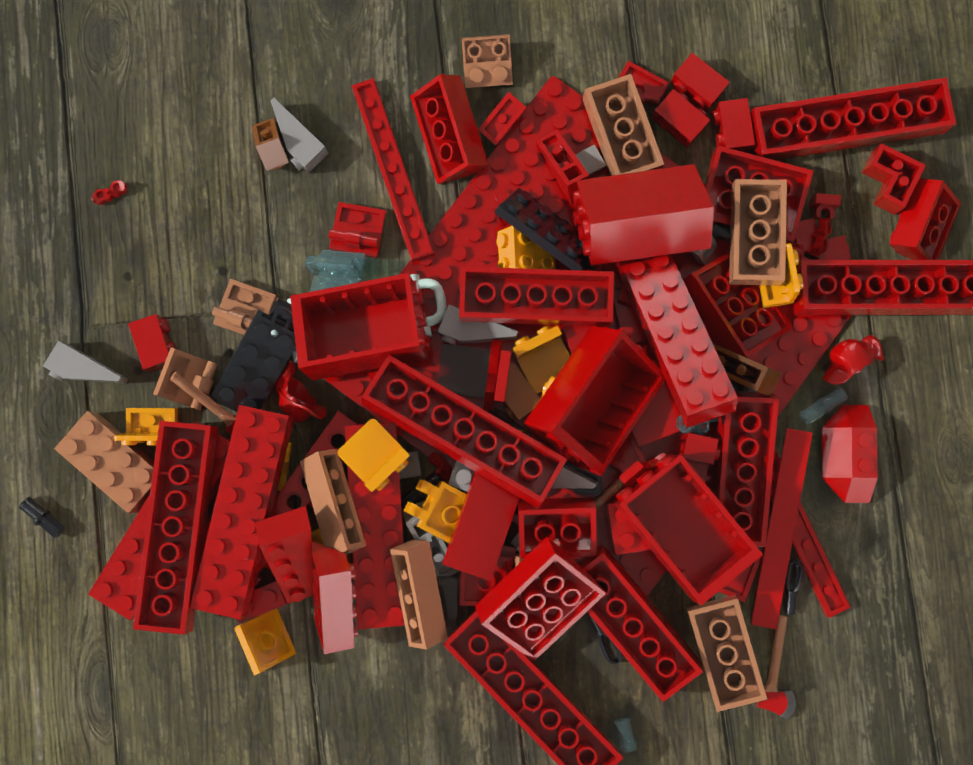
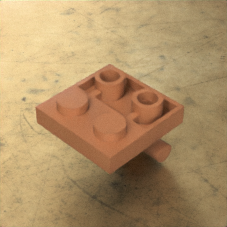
[462,34,513,88]
[212,279,277,335]
[153,348,217,410]

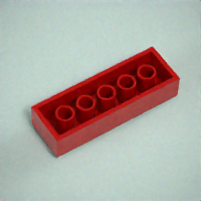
[459,266,614,327]
[713,391,779,547]
[580,546,703,702]

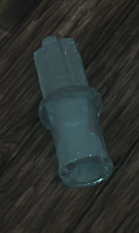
[800,387,848,424]

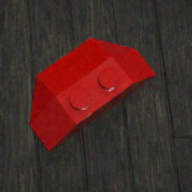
[821,404,878,503]

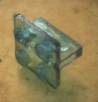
[305,250,367,292]

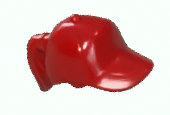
[823,335,885,385]
[275,360,326,423]

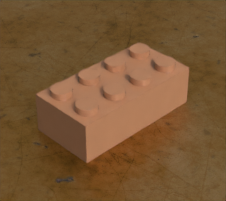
[582,74,664,176]
[729,179,787,286]
[54,411,154,513]
[686,595,767,712]

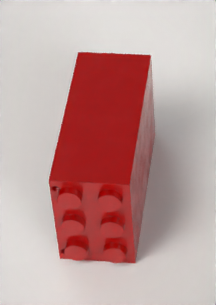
[573,164,714,265]
[290,273,431,380]
[524,326,665,476]
[614,454,763,606]

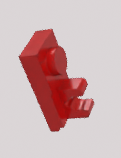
[478,92,527,146]

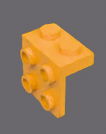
[497,226,556,270]
[759,243,803,308]
[512,325,570,393]
[114,408,178,445]
[338,419,410,492]

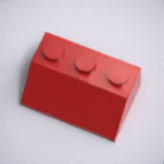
[889,179,961,260]
[518,497,597,559]

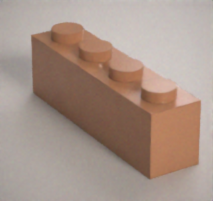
[300,449,366,555]
[390,540,448,650]

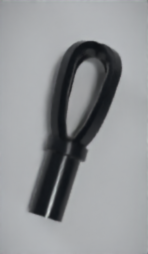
[784,560,804,615]
[588,615,623,664]

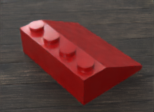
[704,145,813,243]
[683,252,793,358]
[475,537,606,661]

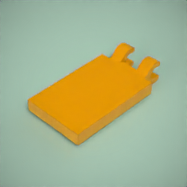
[404,479,467,543]

